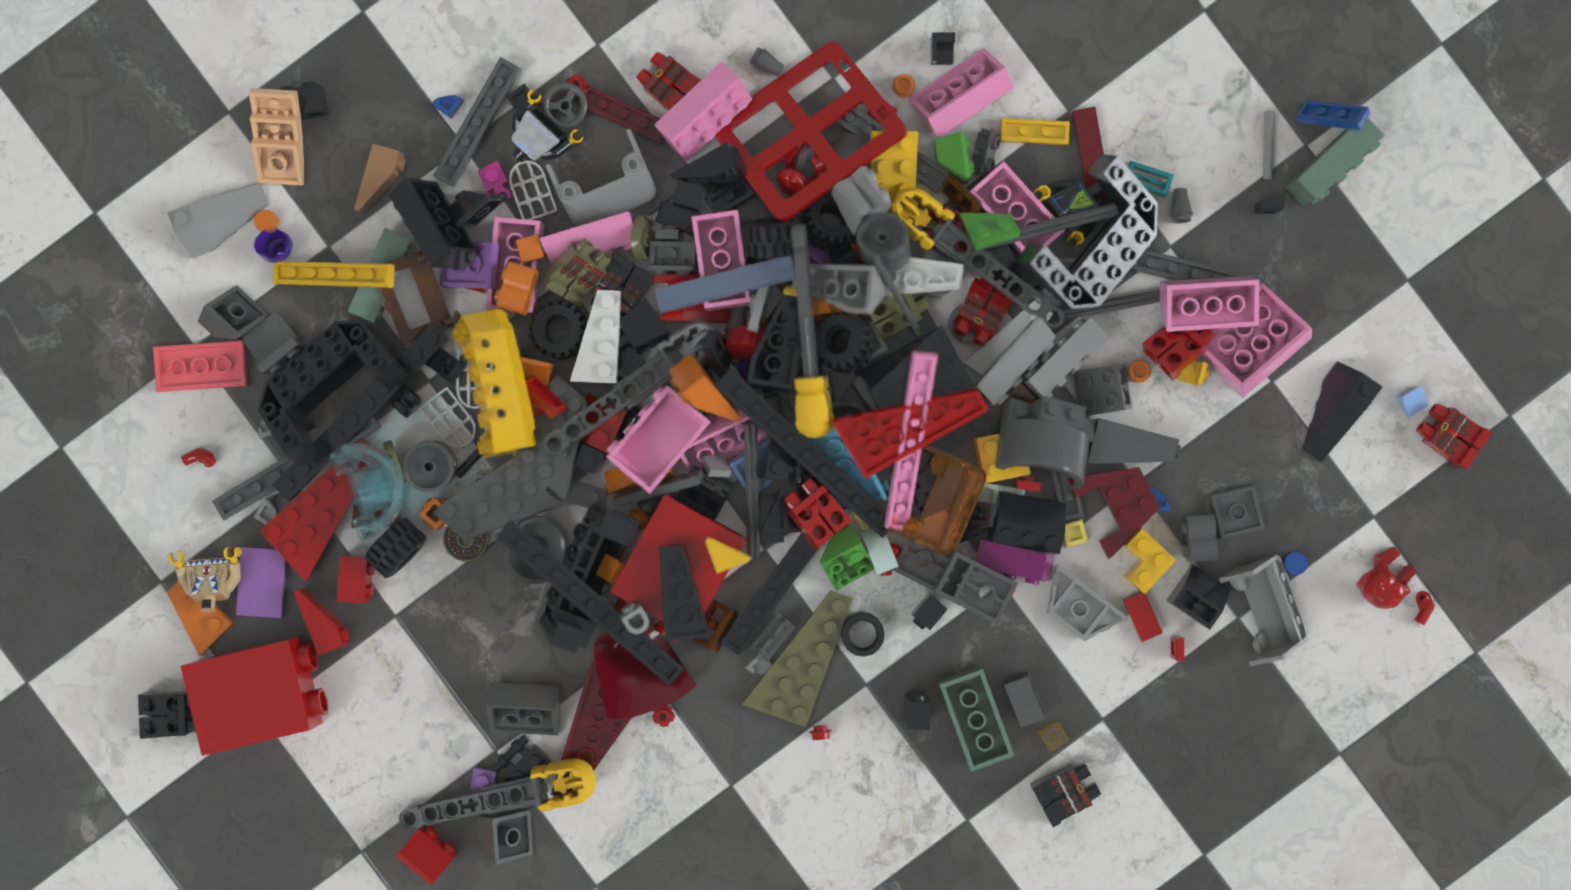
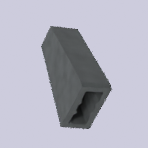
[1087,418,1181,464]

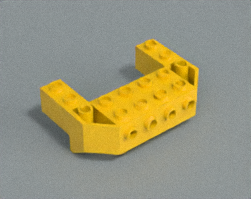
[452,309,536,459]

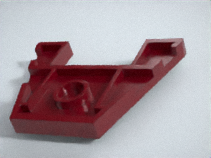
[1067,467,1160,559]

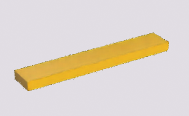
[273,261,395,288]

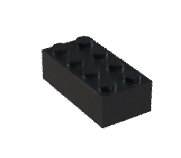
[389,177,479,270]

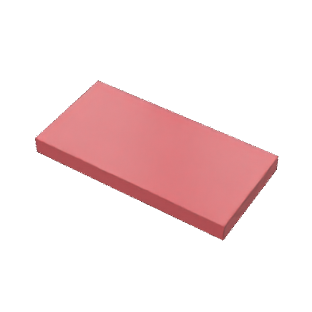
[153,340,249,392]

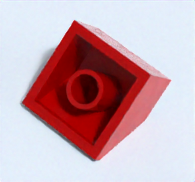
[581,393,628,453]
[396,825,458,885]

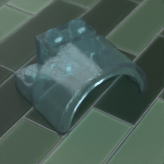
[330,443,404,542]

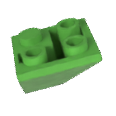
[933,131,974,185]
[820,525,875,591]

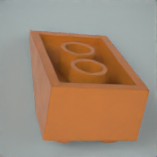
[668,353,742,422]

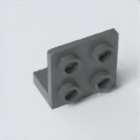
[1074,363,1133,416]

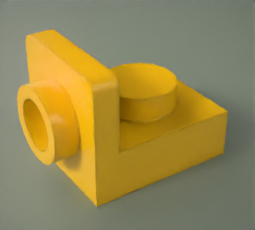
[1175,361,1209,386]

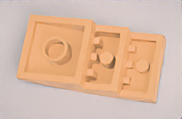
[249,88,304,186]

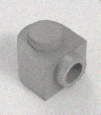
[620,602,649,634]

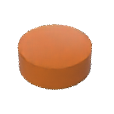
[254,210,279,232]
[1126,360,1151,383]

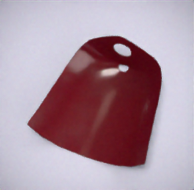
[594,620,696,720]

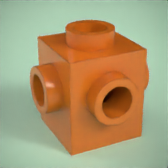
[419,497,449,530]

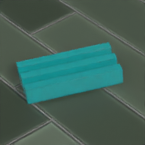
[1128,160,1174,197]

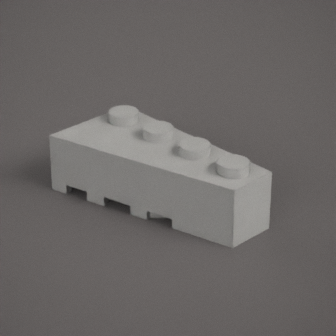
[1023,317,1110,399]

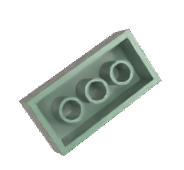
[1284,118,1385,206]
[937,666,1014,772]

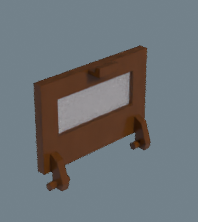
[380,250,461,345]

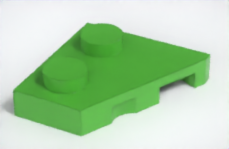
[960,213,1020,251]

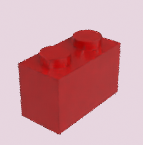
[337,555,375,603]

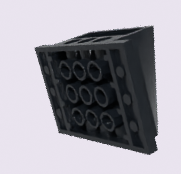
[857,309,993,469]

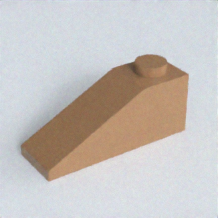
[354,144,405,214]

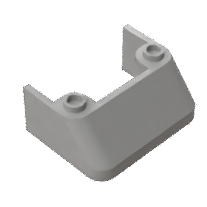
[545,129,657,227]
[1219,555,1308,666]

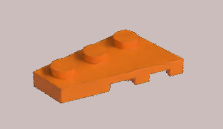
[167,581,234,656]

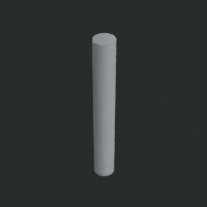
[1263,111,1274,180]

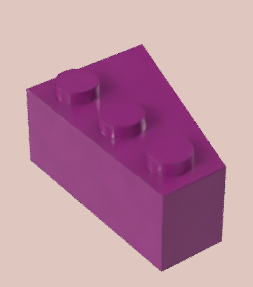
[976,540,1055,585]

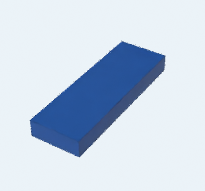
[1296,100,1371,130]

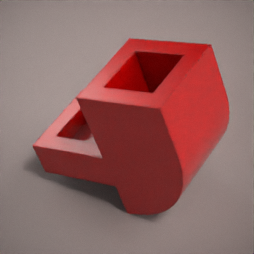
[725,326,765,360]

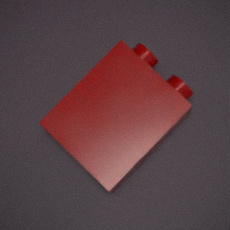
[610,494,747,642]
[180,635,329,756]

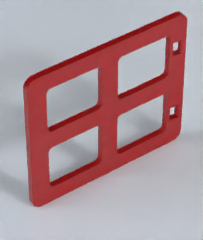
[715,41,907,222]

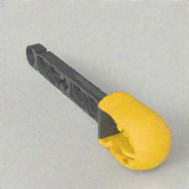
[889,187,1064,329]
[792,224,834,438]
[399,759,596,829]

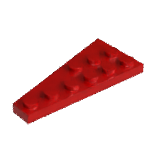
[831,388,989,479]
[259,439,379,581]

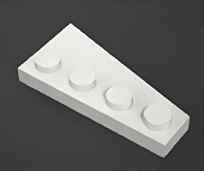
[884,257,964,296]
[570,290,621,384]
[963,301,1053,376]

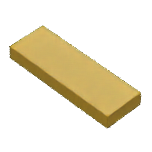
[1000,118,1070,146]

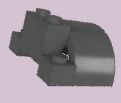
[995,396,1096,489]

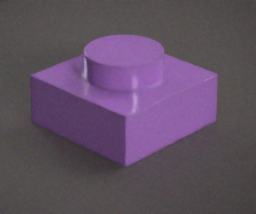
[470,767,497,794]

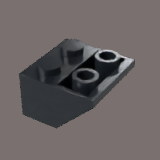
[1166,564,1230,629]

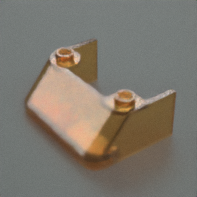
[888,445,986,556]

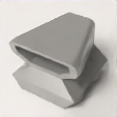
[831,166,892,236]

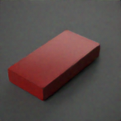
[1123,592,1163,642]

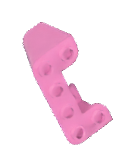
[606,386,710,494]

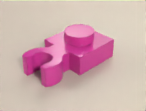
[477,161,513,205]

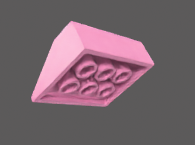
[1203,283,1312,398]

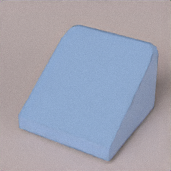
[1396,386,1428,417]

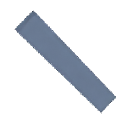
[655,255,796,313]

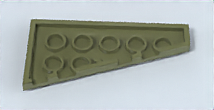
[741,590,852,727]

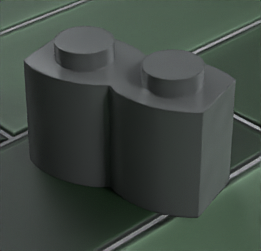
[1180,514,1218,562]

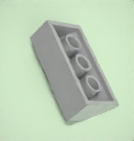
[974,316,1056,406]

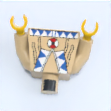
[167,546,242,613]

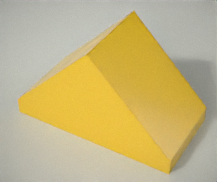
[706,537,751,573]

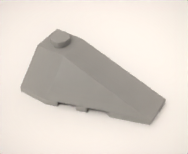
[167,183,269,258]
[792,264,887,314]

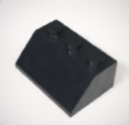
[988,491,1066,555]

